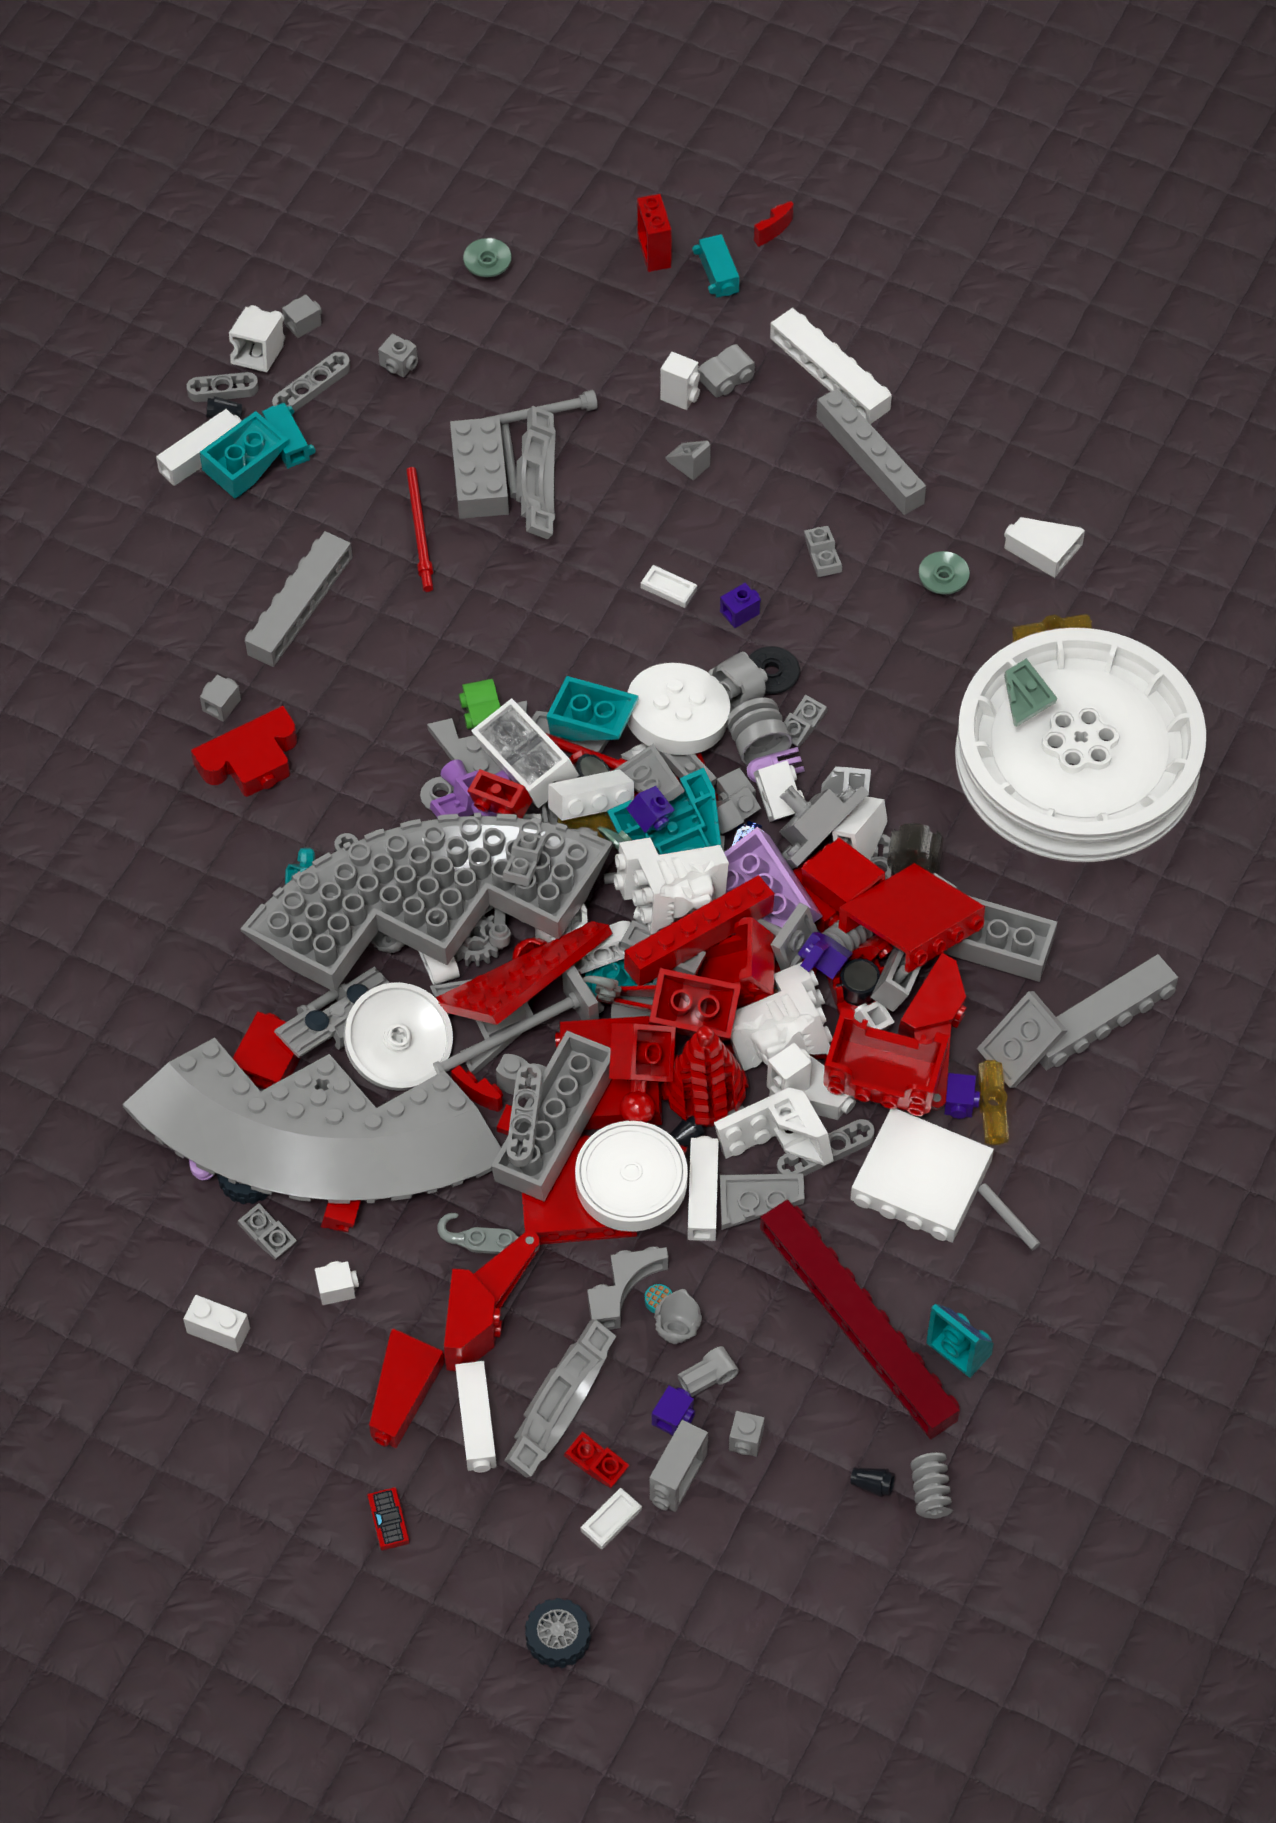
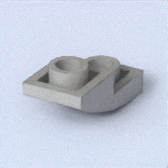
[804,526,842,577]
[784,695,828,748]
[503,831,545,887]
[237,1203,297,1260]

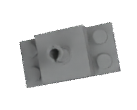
[779,785,869,869]

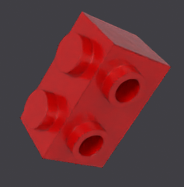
[467,769,533,819]

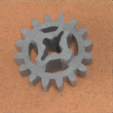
[455,914,503,966]

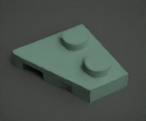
[1004,658,1058,727]

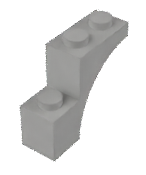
[587,1247,668,1330]

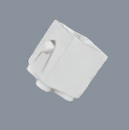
[229,305,285,372]

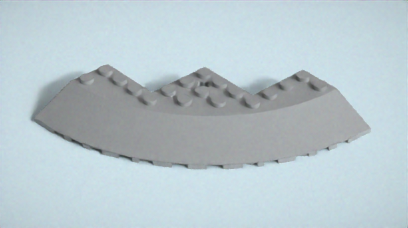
[240,813,613,992]
[123,1038,501,1204]

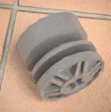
[727,697,792,765]

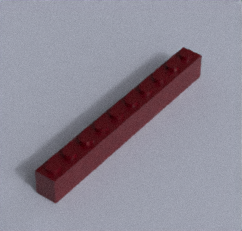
[760,1199,960,1440]

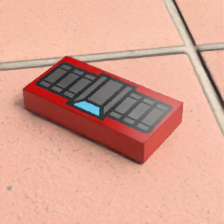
[367,1487,409,1551]

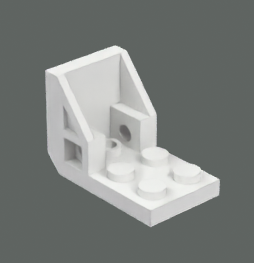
[714,1087,834,1166]

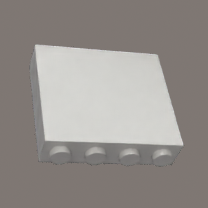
[850,1109,994,1243]

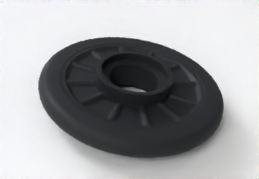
[749,646,800,694]

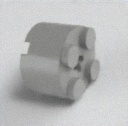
[709,651,768,712]

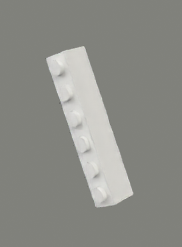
[770,308,892,424]

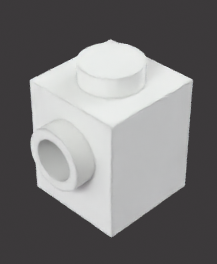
[854,1001,894,1031]
[315,1261,359,1305]

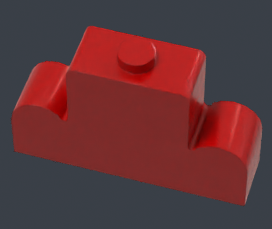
[191,706,297,797]

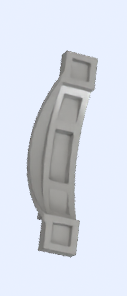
[516,406,556,539]
[504,1319,616,1477]

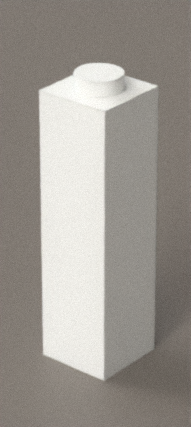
[156,409,241,486]
[688,1136,718,1241]
[455,1361,496,1473]

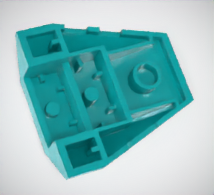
[607,767,722,855]

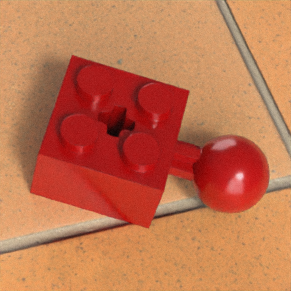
[609,1023,676,1123]

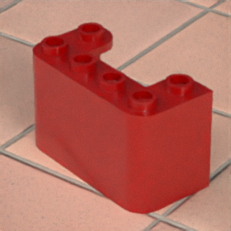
[671,917,775,1008]
[823,1007,949,1116]

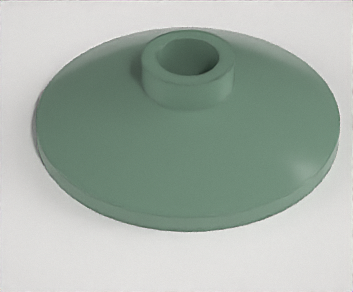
[463,238,511,277]
[919,551,970,594]
[597,826,632,851]

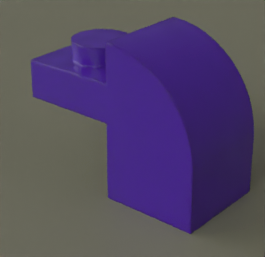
[798,932,853,980]

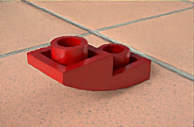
[754,201,794,247]
[848,935,894,961]
[451,1065,503,1112]
[563,1431,629,1488]

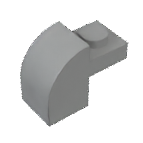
[716,786,761,835]

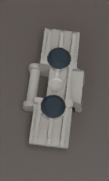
[274,966,390,1058]

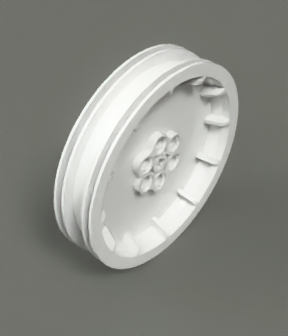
[955,628,1206,862]

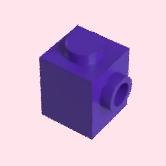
[720,583,761,628]
[626,786,675,833]
[944,1073,980,1119]
[652,1386,696,1436]

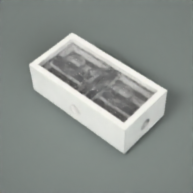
[471,698,579,808]

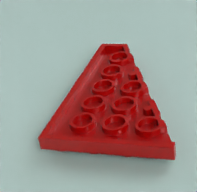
[435,921,613,1025]

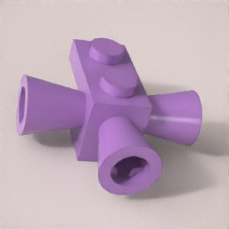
[430,759,510,818]

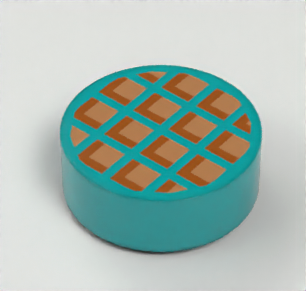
[645,1284,672,1313]

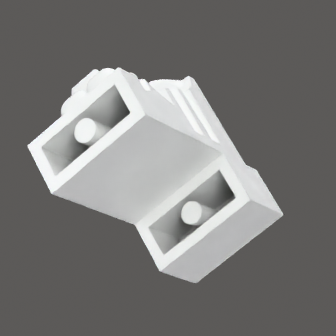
[614,838,729,934]
[730,962,833,1071]

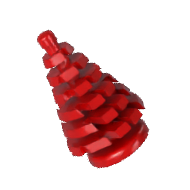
[661,1026,749,1127]

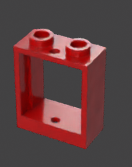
[637,194,672,272]

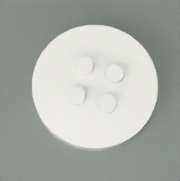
[627,663,730,755]
[575,1121,688,1231]

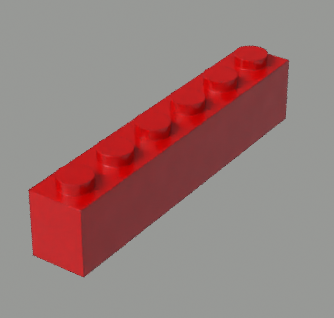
[624,875,775,986]

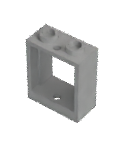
[650,1420,708,1512]

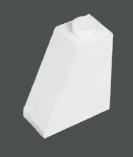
[1004,517,1085,578]
[832,796,887,860]
[769,1056,856,1120]

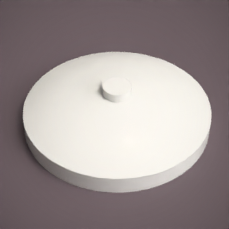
[343,982,453,1091]

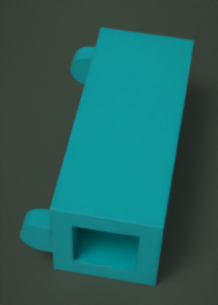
[692,234,739,298]
[262,402,316,469]

